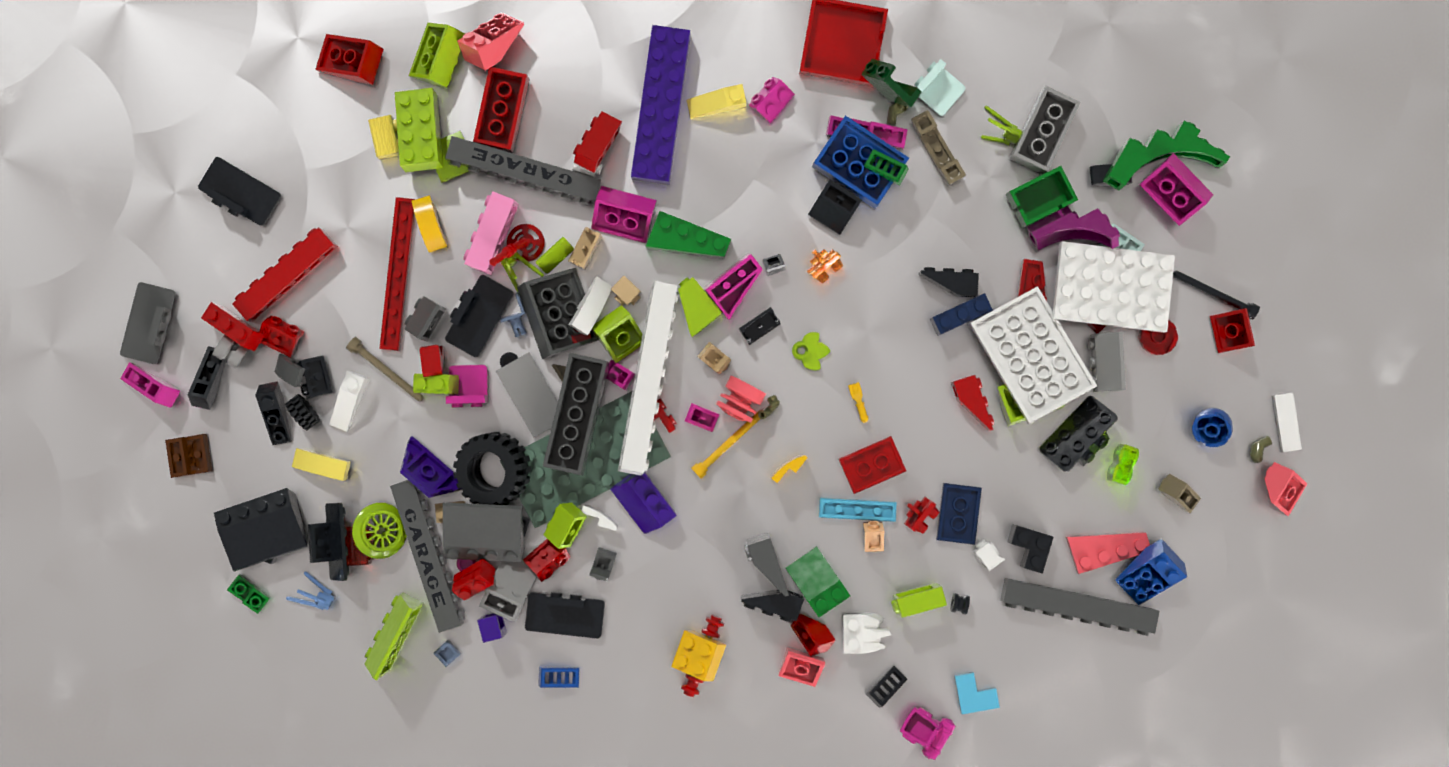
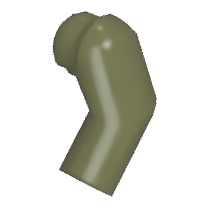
[887,103,909,126]
[758,395,780,419]
[1250,436,1272,463]

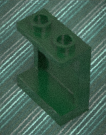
[861,59,922,108]

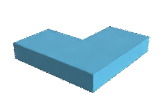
[954,672,1000,714]

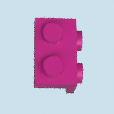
[749,77,795,123]

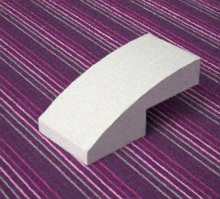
[582,505,618,531]

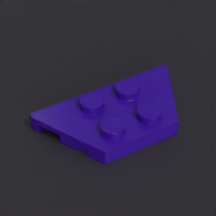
[400,436,462,498]

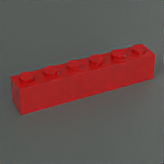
[232,227,338,322]

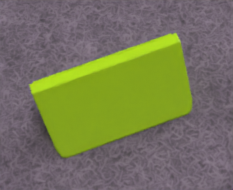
[535,237,574,274]

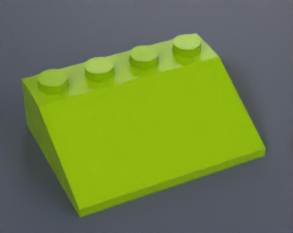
[364,592,423,680]

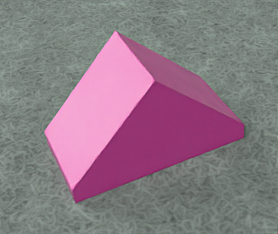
[606,359,635,391]
[685,403,720,432]

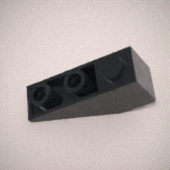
[919,267,979,297]
[255,381,292,445]

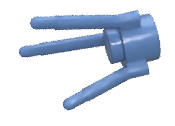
[286,572,335,610]

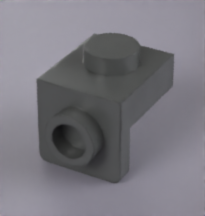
[589,547,617,581]

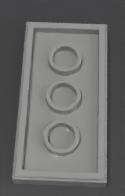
[496,352,558,437]

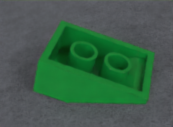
[785,546,850,618]

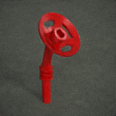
[489,224,545,266]

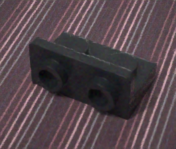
[297,356,333,400]

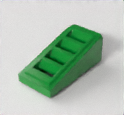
[864,149,909,186]

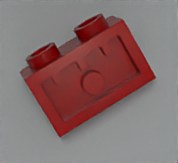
[259,316,304,358]
[523,539,570,582]

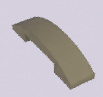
[911,110,966,185]

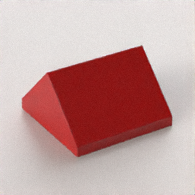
[1210,308,1255,353]

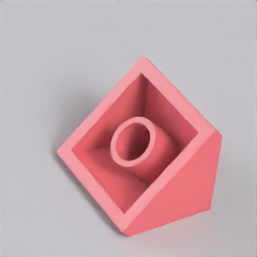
[779,647,825,687]

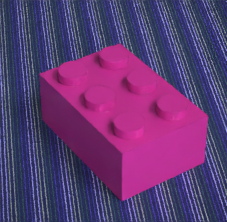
[1139,153,1213,226]

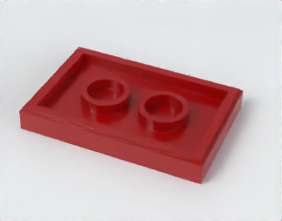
[839,436,906,494]

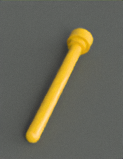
[691,410,760,479]

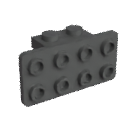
[120,282,176,364]

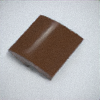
[165,434,212,478]

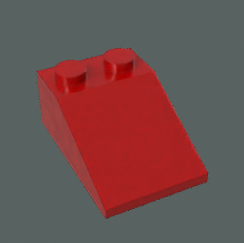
[315,34,384,85]

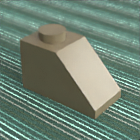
[1158,473,1201,514]

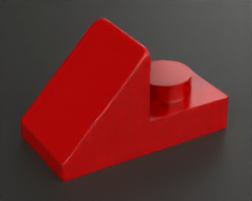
[420,345,444,377]

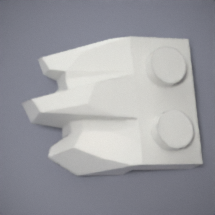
[843,613,891,654]

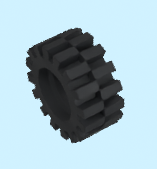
[285,394,320,431]

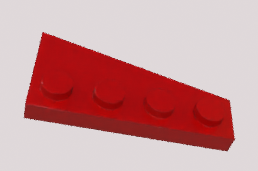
[1017,259,1047,301]

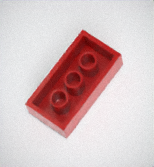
[473,67,530,153]

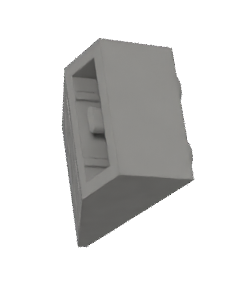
[479,559,537,622]

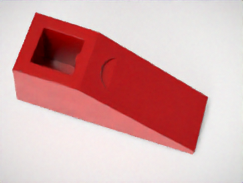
[951,375,994,430]

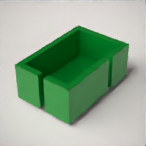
[1005,166,1078,228]

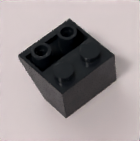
[808,180,862,235]

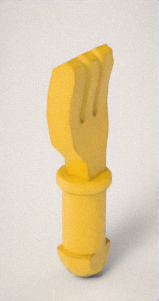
[848,382,869,423]

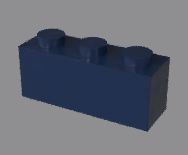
[930,293,993,336]

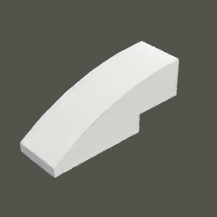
[568,276,613,335]

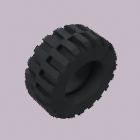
[453,432,531,505]

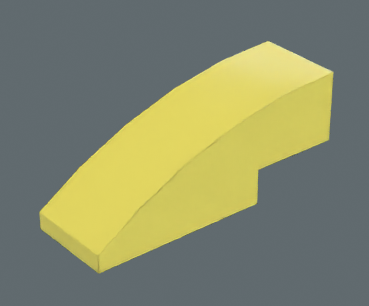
[292,448,351,481]

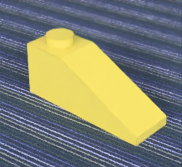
[686,84,746,119]

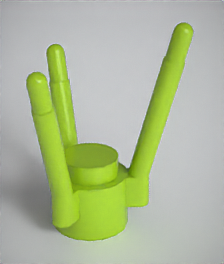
[981,105,1022,146]
[501,252,544,292]

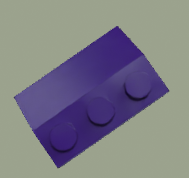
[610,471,677,534]

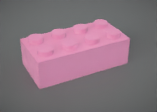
[463,191,519,276]

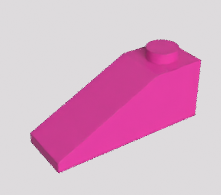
[120,362,180,408]

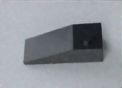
[187,346,225,410]

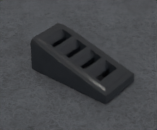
[866,666,908,708]

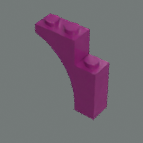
[1027,206,1120,251]

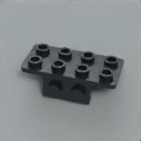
[198,157,281,226]
[445,275,514,357]
[1040,396,1118,472]
[308,503,349,581]
[525,592,605,639]

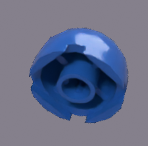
[1192,408,1233,447]

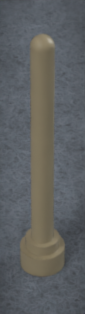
[346,336,424,402]

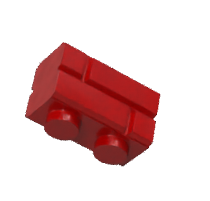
[452,559,495,600]

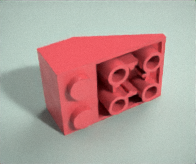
[457,13,524,71]

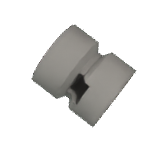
[212,335,249,369]

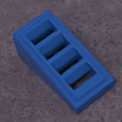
[538,667,579,688]

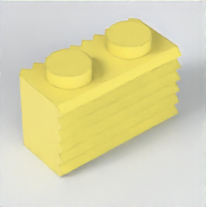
[368,115,399,160]

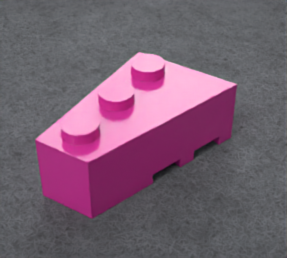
[704,253,763,320]

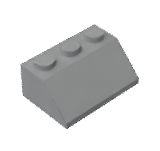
[1088,332,1126,392]

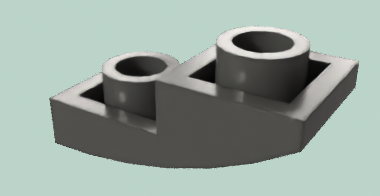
[274,354,305,387]

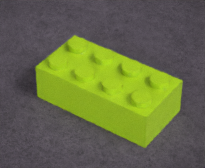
[394,88,443,173]

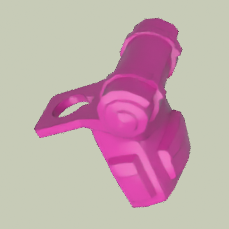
[900,707,956,760]

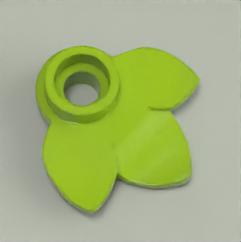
[792,332,830,370]

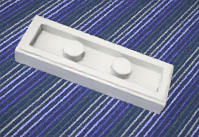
[1272,393,1302,452]

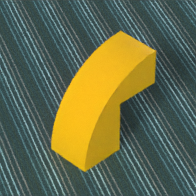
[412,195,447,253]

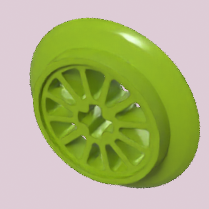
[352,503,407,559]

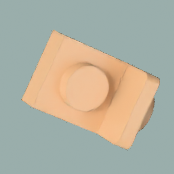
[863,521,884,552]

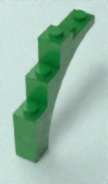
[1103,120,1230,191]

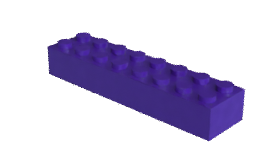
[631,25,691,185]

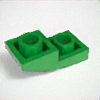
[227,573,270,614]

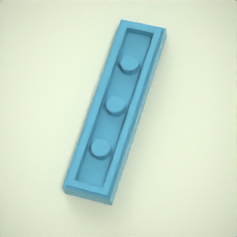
[819,498,897,522]

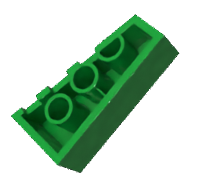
[645,211,731,259]

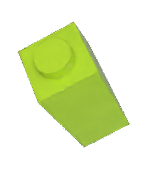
[678,277,722,337]

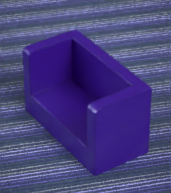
[477,613,507,643]

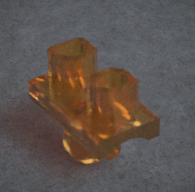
[807,249,843,283]

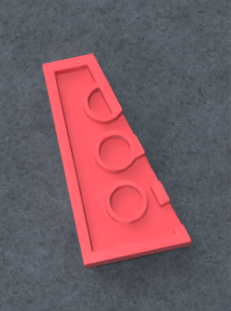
[1066,532,1150,574]

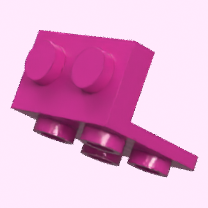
[446,365,488,408]

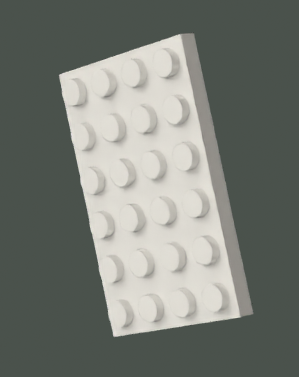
[1052,241,1175,333]
[970,286,1097,425]

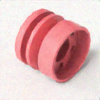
[716,375,766,423]

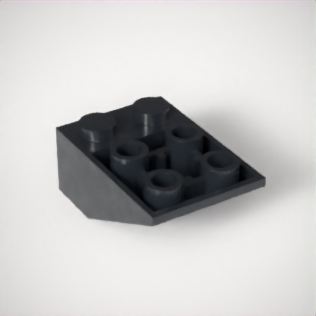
[741,590,804,623]

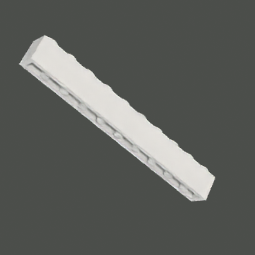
[618,281,679,476]

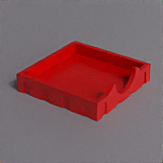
[799,0,888,87]

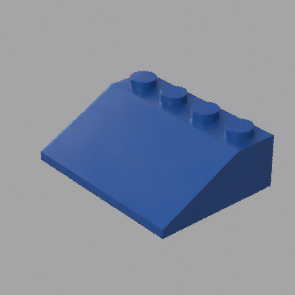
[812,115,909,209]

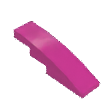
[826,115,908,149]

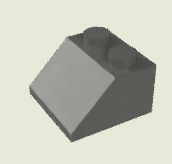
[404,296,446,342]

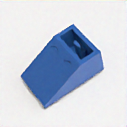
[1115,538,1187,605]

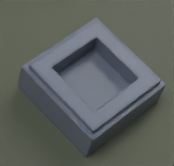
[433,639,461,667]

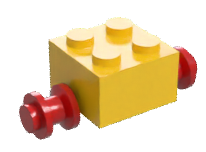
[671,615,726,697]

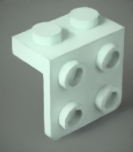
[914,59,966,116]

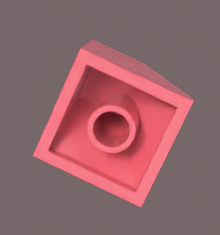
[1264,462,1307,516]

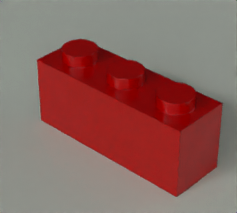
[573,111,622,173]
[201,302,265,351]

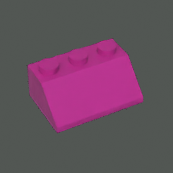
[591,186,657,243]

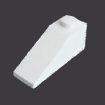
[329,371,370,432]

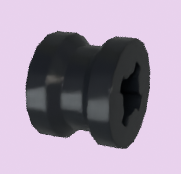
[950,593,970,615]

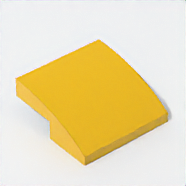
[770,455,808,483]

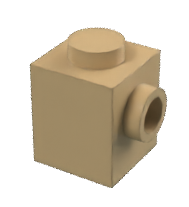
[611,276,641,306]

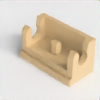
[568,227,602,270]

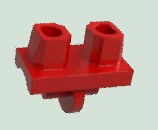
[904,497,940,534]

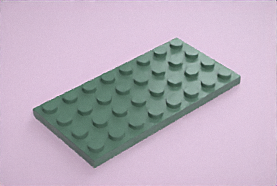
[500,391,671,528]

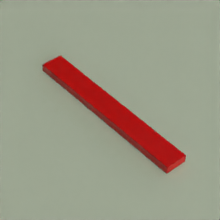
[379,197,415,351]

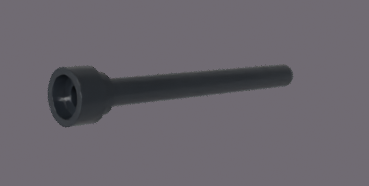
[1173,270,1260,320]

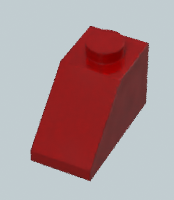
[790,614,836,657]

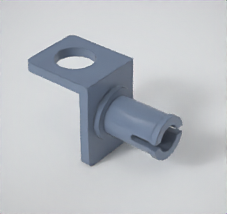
[500,292,527,337]

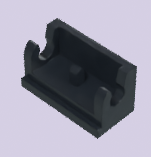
[739,307,781,345]

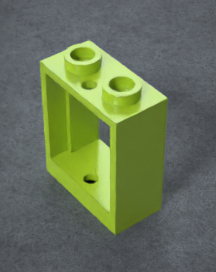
[891,583,947,618]

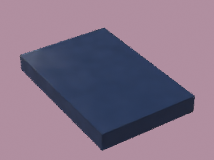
[936,483,982,545]

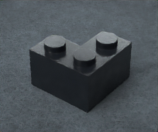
[1007,524,1054,574]

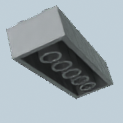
[543,353,610,476]

